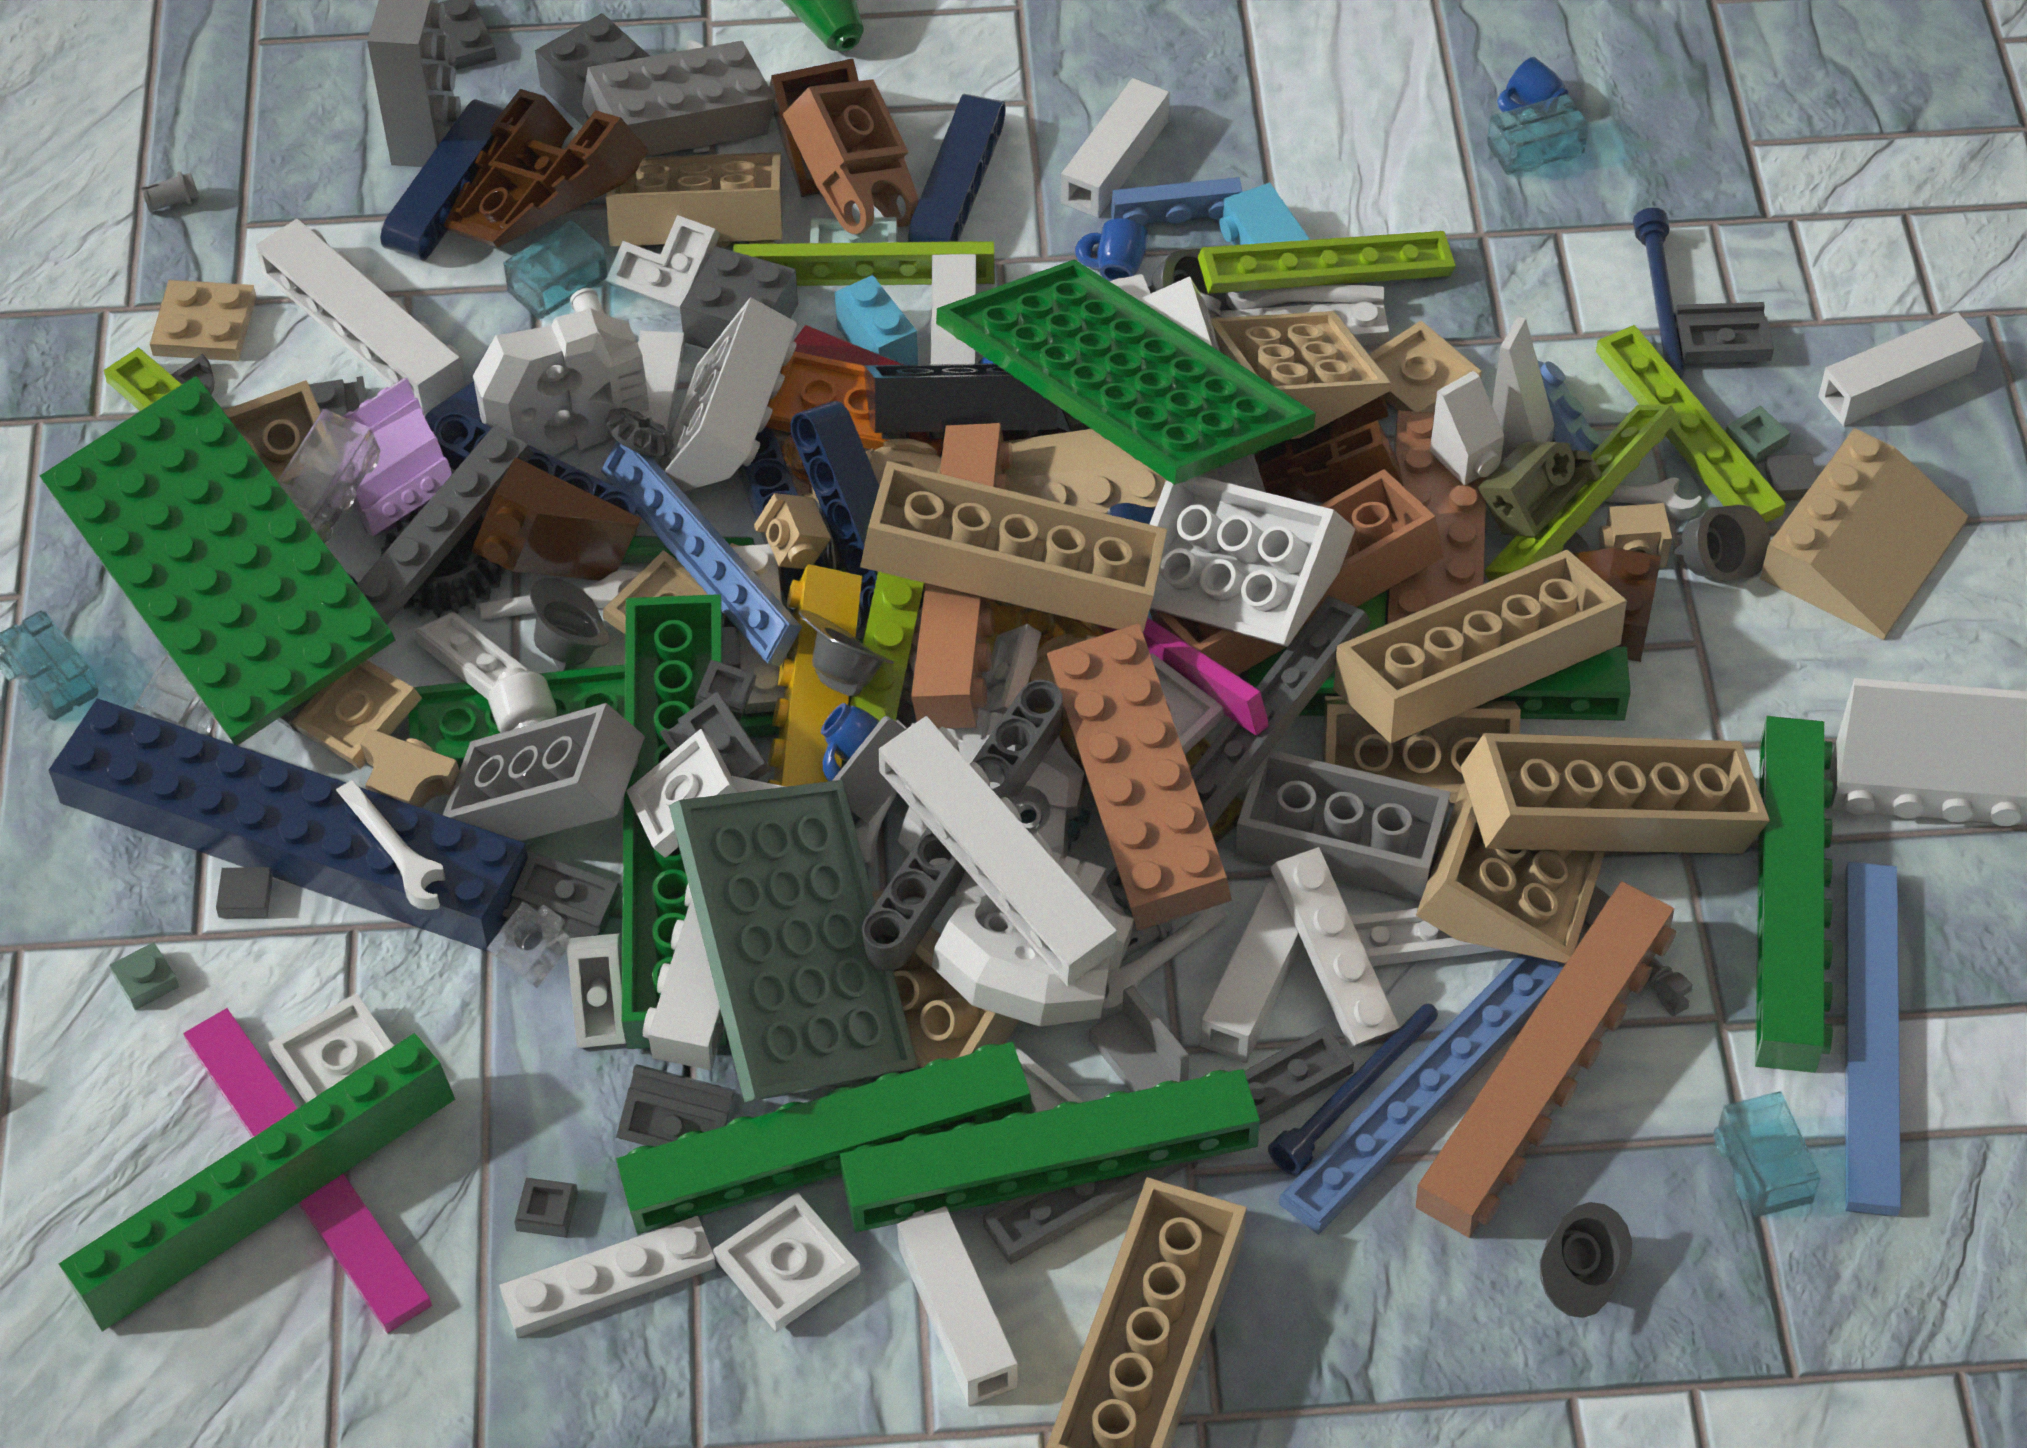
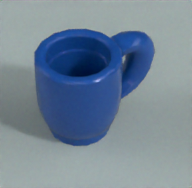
[1497,57,1569,118]
[1075,218,1149,281]
[821,703,880,781]

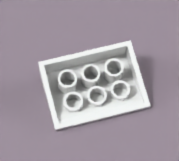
[658,297,797,492]
[1149,476,1356,647]
[1830,678,2027,826]

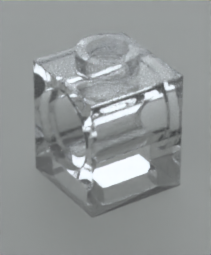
[487,901,570,988]

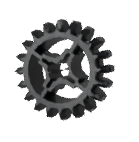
[380,512,505,619]

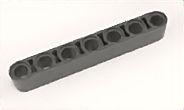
[862,679,1064,971]

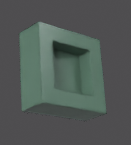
[1726,406,1791,465]
[109,942,179,1010]

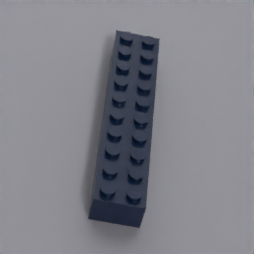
[48,698,528,952]

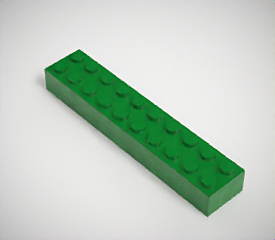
[621,594,727,1049]

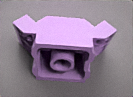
[327,378,452,536]

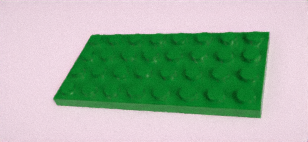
[936,259,1316,485]
[39,376,396,746]

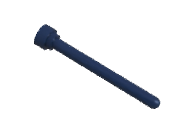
[1633,207,1684,379]
[1268,1004,1438,1175]

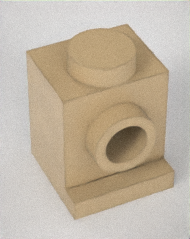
[754,493,831,569]
[1599,503,1672,568]

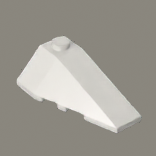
[1492,316,1555,464]

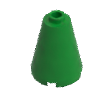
[781,0,864,52]

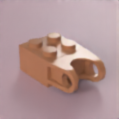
[783,79,919,234]

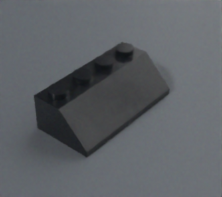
[864,363,1057,440]

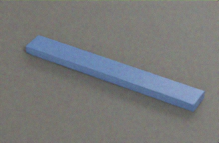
[601,440,802,666]
[1845,862,1901,1216]
[1279,954,1566,1235]

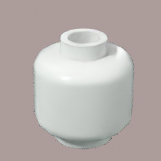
[488,668,557,733]

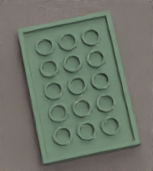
[669,780,918,1103]

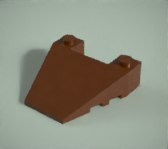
[443,89,649,248]
[1254,394,1404,502]

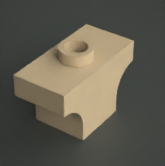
[360,728,460,808]

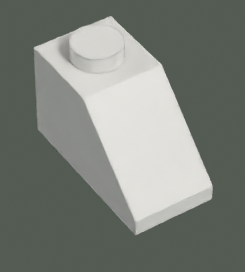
[1430,371,1505,486]
[567,933,626,1048]

